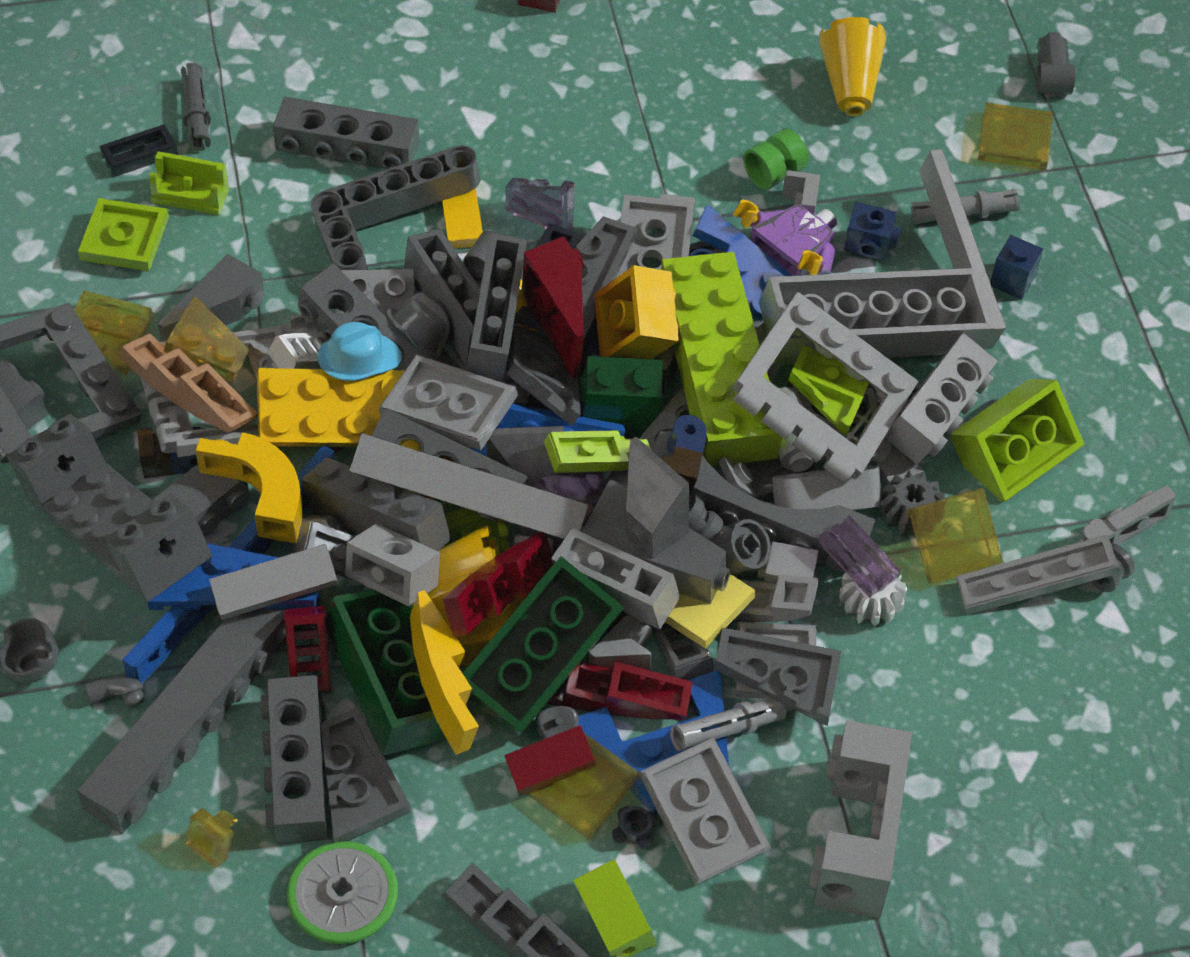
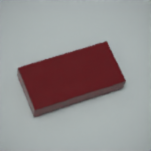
[504,725,597,796]

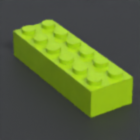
[660,252,783,466]

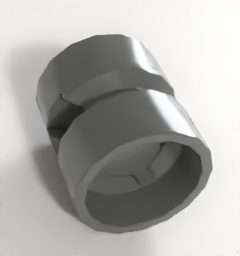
[711,519,771,576]

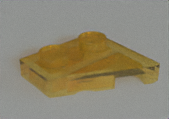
[164,297,249,383]

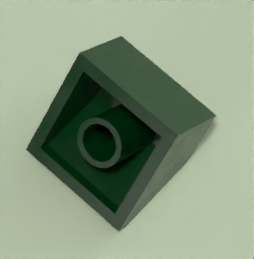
[579,356,662,439]

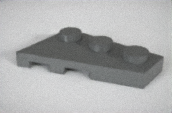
[715,628,841,726]
[320,707,411,843]

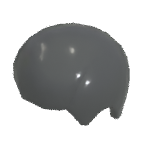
[0,618,59,683]

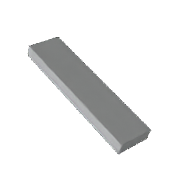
[956,534,1120,615]

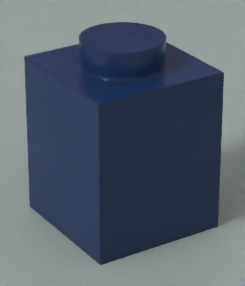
[990,235,1044,300]

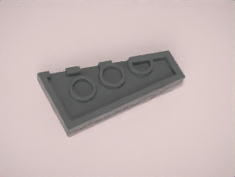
[515,216,637,347]

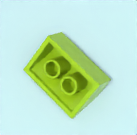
[950,379,1085,502]

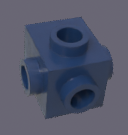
[844,202,901,261]

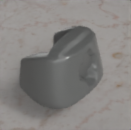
[535,706,579,739]

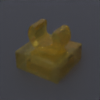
[185,808,237,868]

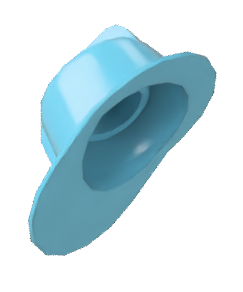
[318,322,402,381]

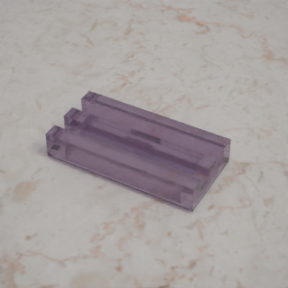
[818,515,901,598]

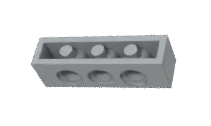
[884,333,997,465]

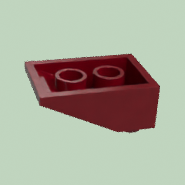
[522,236,584,379]

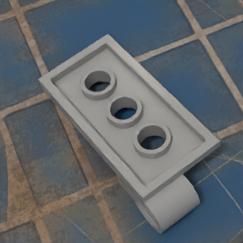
[616,194,695,278]

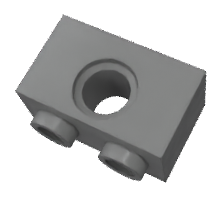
[345,523,440,606]

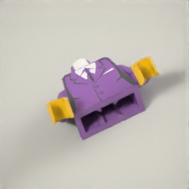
[732,199,837,276]

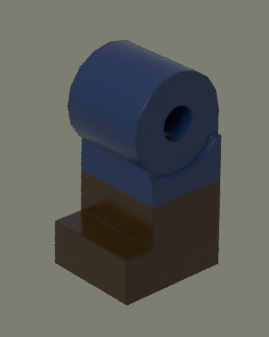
[661,415,707,496]
[137,427,204,479]

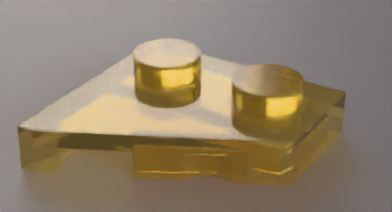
[74,290,154,375]

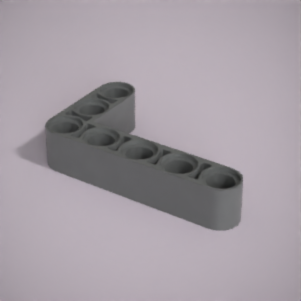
[311,145,481,270]

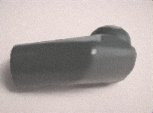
[84,675,145,707]

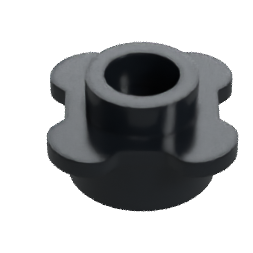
[612,806,658,849]

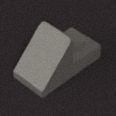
[588,614,652,670]

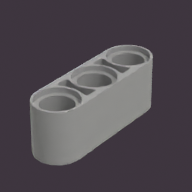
[772,466,882,510]

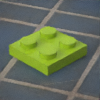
[78,198,169,271]

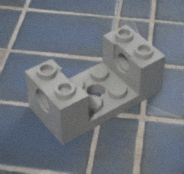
[808,720,912,919]

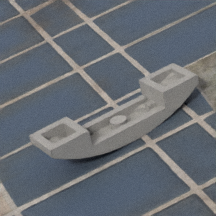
[733,575,818,622]

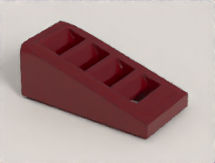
[284,606,332,692]

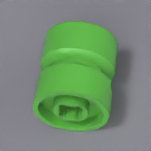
[743,128,809,190]

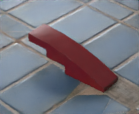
[442,532,554,637]
[547,661,693,720]

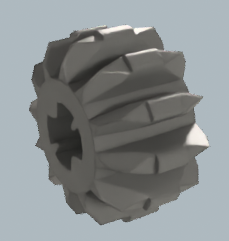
[880,471,946,537]

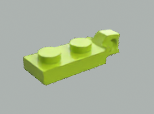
[544,430,651,473]

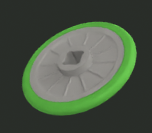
[287,841,398,944]

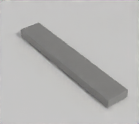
[919,149,1006,349]
[349,433,588,539]

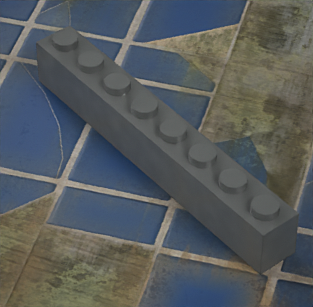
[77,556,321,834]

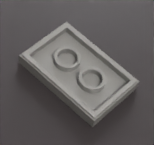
[379,355,517,451]
[639,737,771,886]

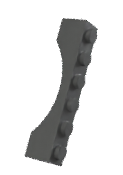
[652,431,875,572]

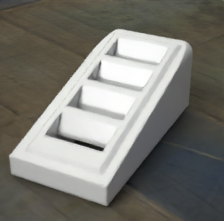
[267,332,327,369]

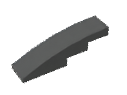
[441,862,590,957]

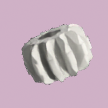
[839,558,907,627]

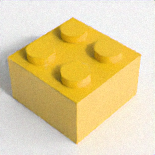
[594,265,679,359]

